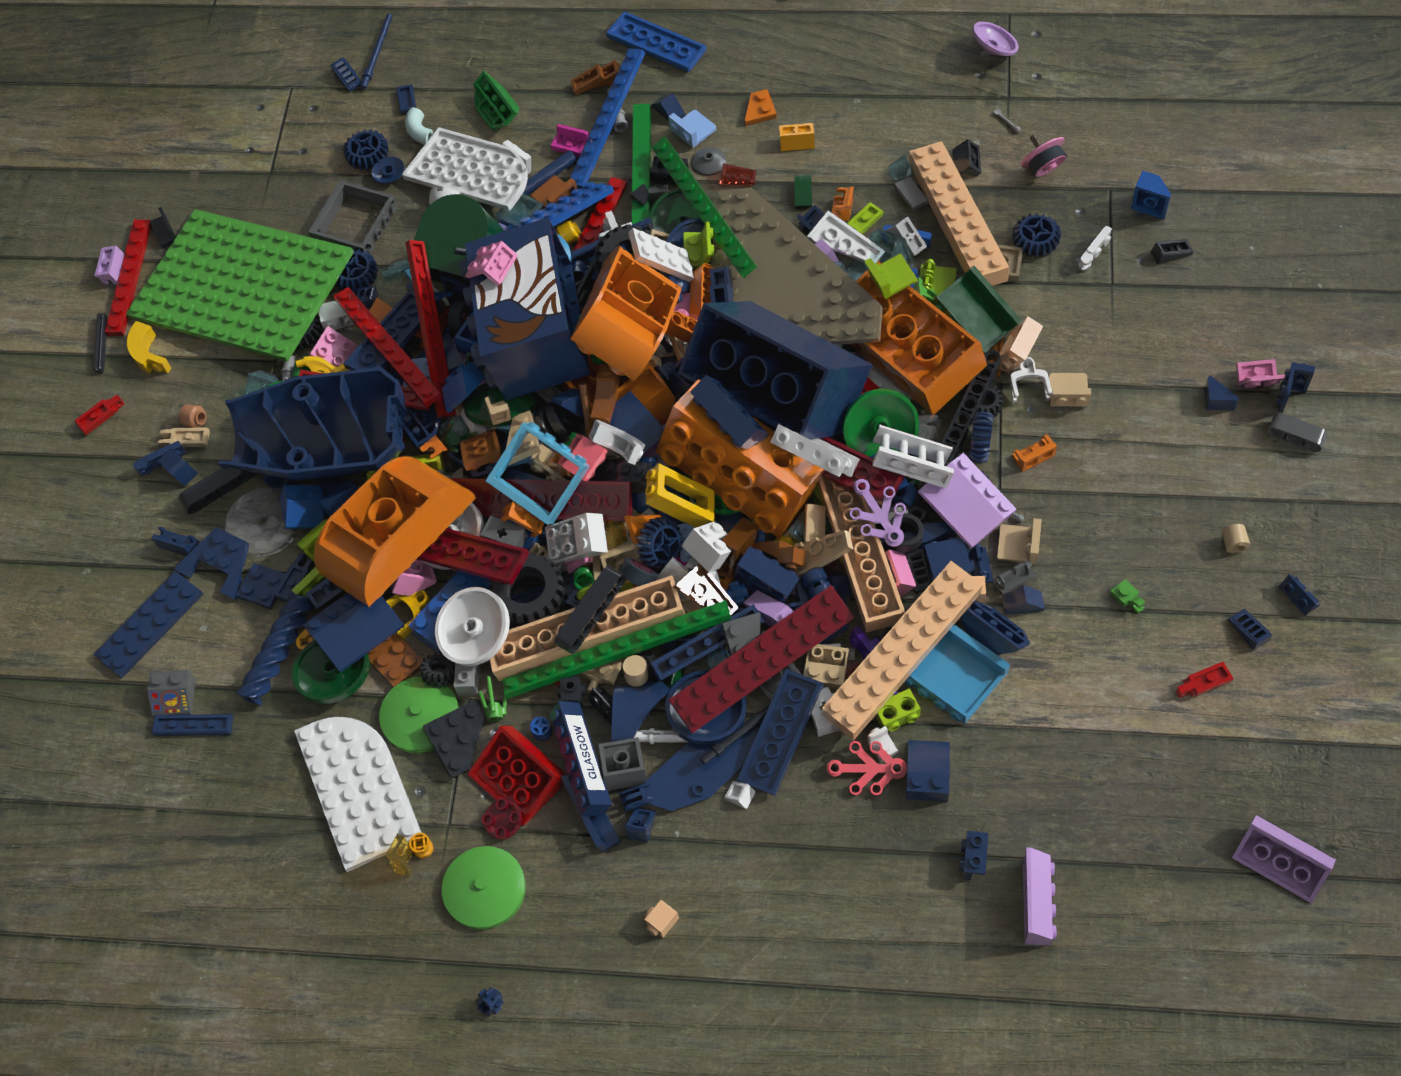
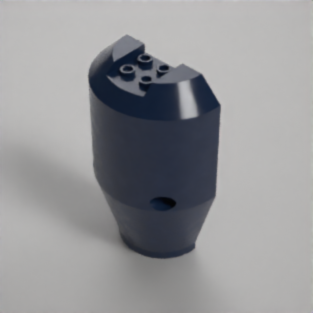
[218,367,407,481]

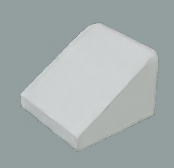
[724,781,755,809]

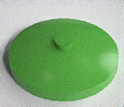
[379,676,459,753]
[442,846,526,930]

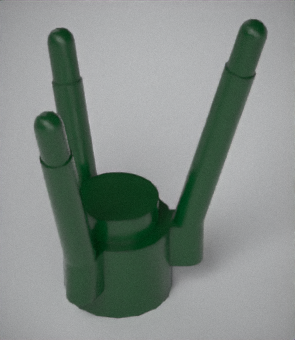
[443,421,479,453]

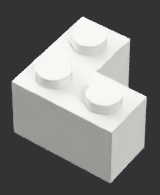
[682,522,731,572]

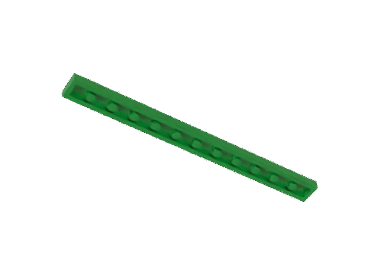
[651,136,758,278]
[502,600,732,699]

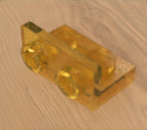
[385,834,413,876]

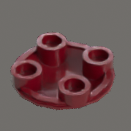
[481,798,522,840]

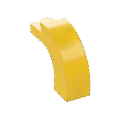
[127,321,171,374]

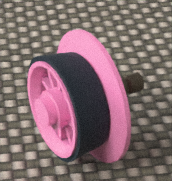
[1021,134,1068,177]

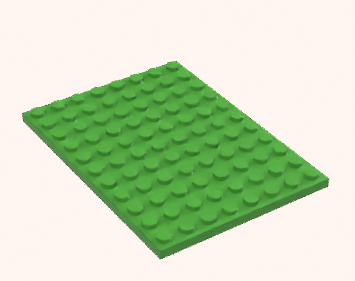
[126,209,354,362]

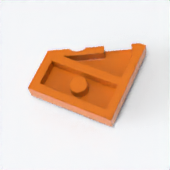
[745,89,777,126]

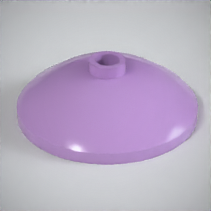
[972,22,1019,56]

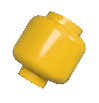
[556,221,581,246]

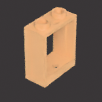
[994,316,1043,373]

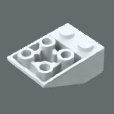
[545,513,608,564]

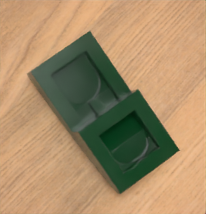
[794,175,812,208]

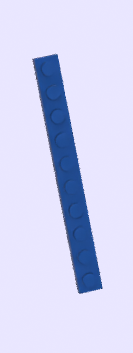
[570,49,645,189]

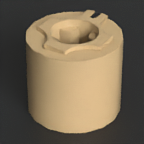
[1221,524,1250,554]
[623,655,648,687]

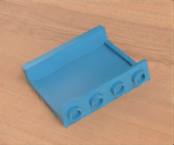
[904,625,1010,724]

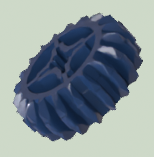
[343,129,389,171]
[1012,213,1061,258]
[335,249,378,290]
[969,411,994,463]
[636,517,683,570]

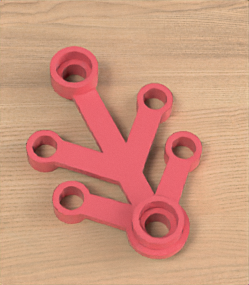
[827,741,907,795]

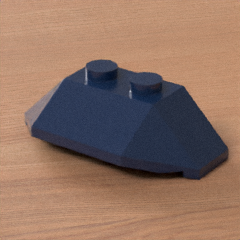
[403,405,443,448]
[961,600,1030,655]

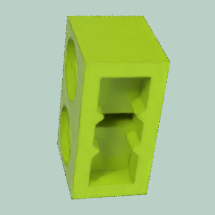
[875,688,921,732]

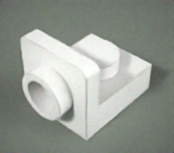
[868,726,898,762]

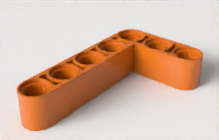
[665,263,713,344]

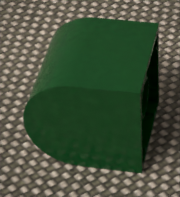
[407,194,505,285]

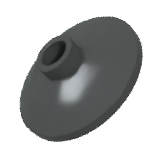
[692,147,726,176]

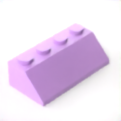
[1232,815,1336,903]
[1023,847,1057,945]

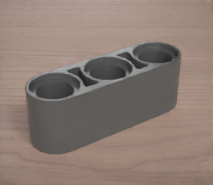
[1267,413,1328,452]

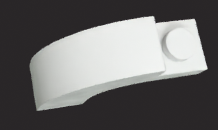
[588,420,645,465]

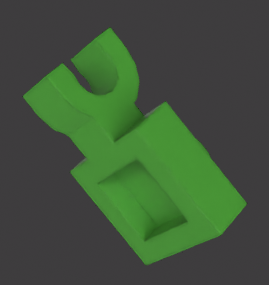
[1110,579,1145,614]

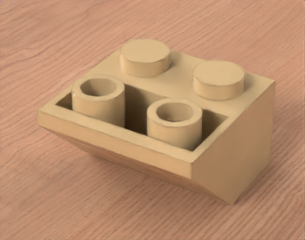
[804,644,849,693]

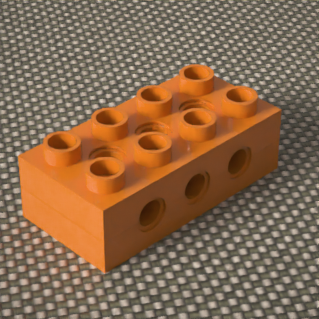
[848,261,987,415]
[656,379,824,539]

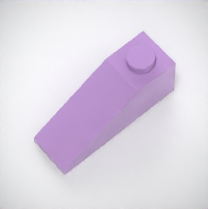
[744,590,794,628]

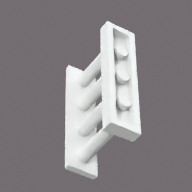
[771,424,860,477]
[873,425,954,488]

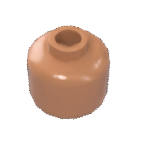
[179,404,207,428]

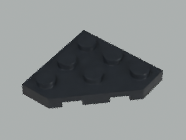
[422,699,485,780]

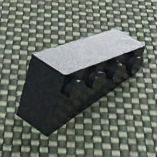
[588,458,654,494]

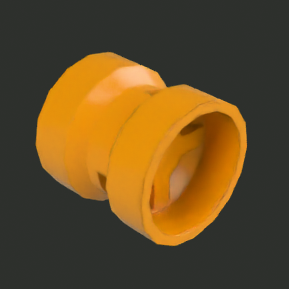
[409,833,433,859]

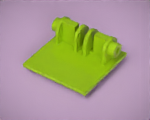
[919,259,957,296]

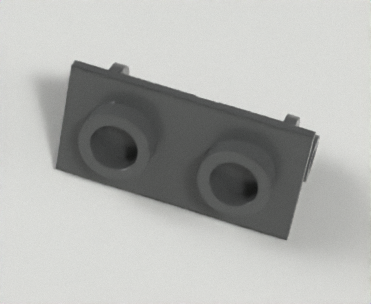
[992,560,1036,595]

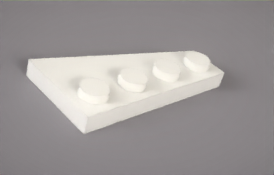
[807,211,885,263]

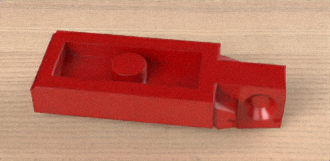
[74,394,125,435]
[1175,661,1234,698]

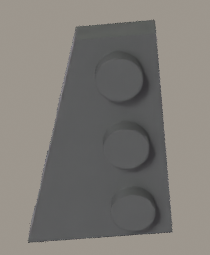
[721,612,760,656]

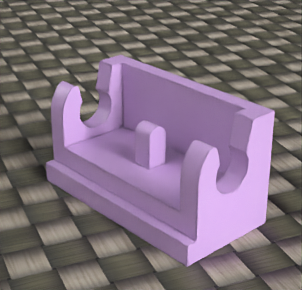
[94,246,125,285]

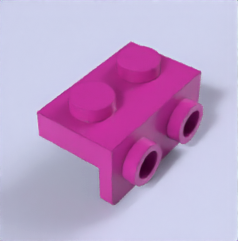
[551,124,589,157]

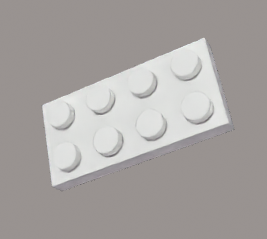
[628,228,694,282]

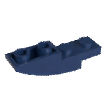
[880,521,956,553]

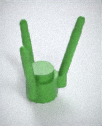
[478,676,508,722]

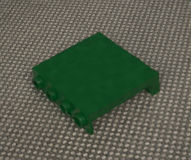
[931,266,1022,354]

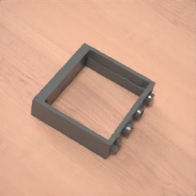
[308,180,397,254]

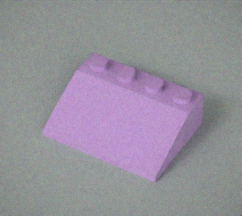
[918,453,1016,549]

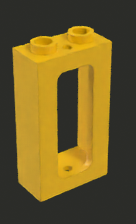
[645,463,715,528]

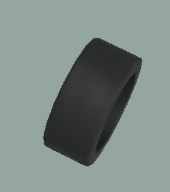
[889,513,924,553]

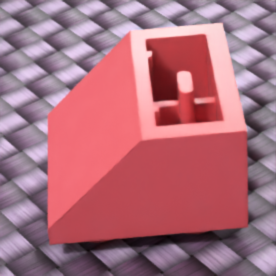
[557,434,608,481]

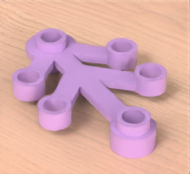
[850,479,906,547]

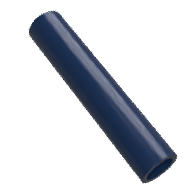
[520,150,577,199]

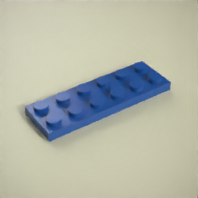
[607,11,707,72]
[514,182,614,227]

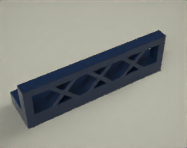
[561,775,621,852]

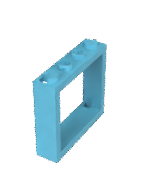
[486,422,590,525]

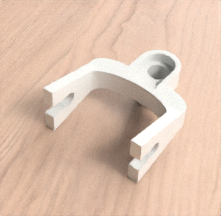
[1010,357,1052,403]

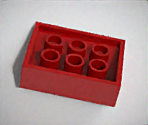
[468,726,568,825]

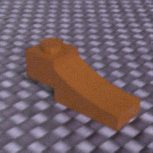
[571,60,621,95]
[591,363,621,423]
[751,540,807,570]

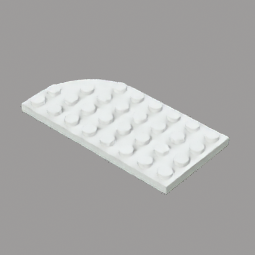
[402,128,528,211]
[295,717,422,872]

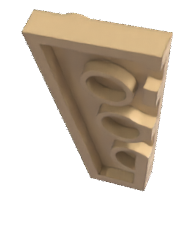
[792,530,853,580]

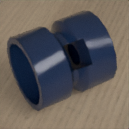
[801,568,832,600]

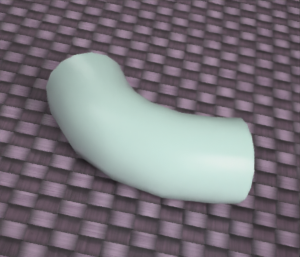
[405,107,433,145]

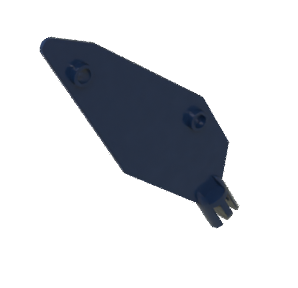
[618,720,763,812]

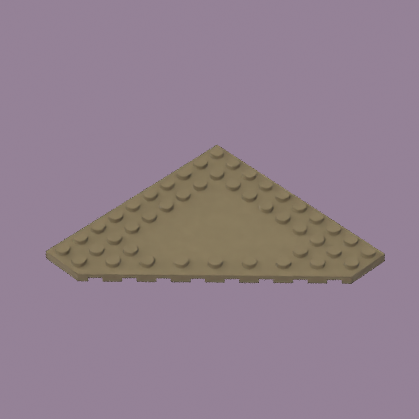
[710,188,883,345]

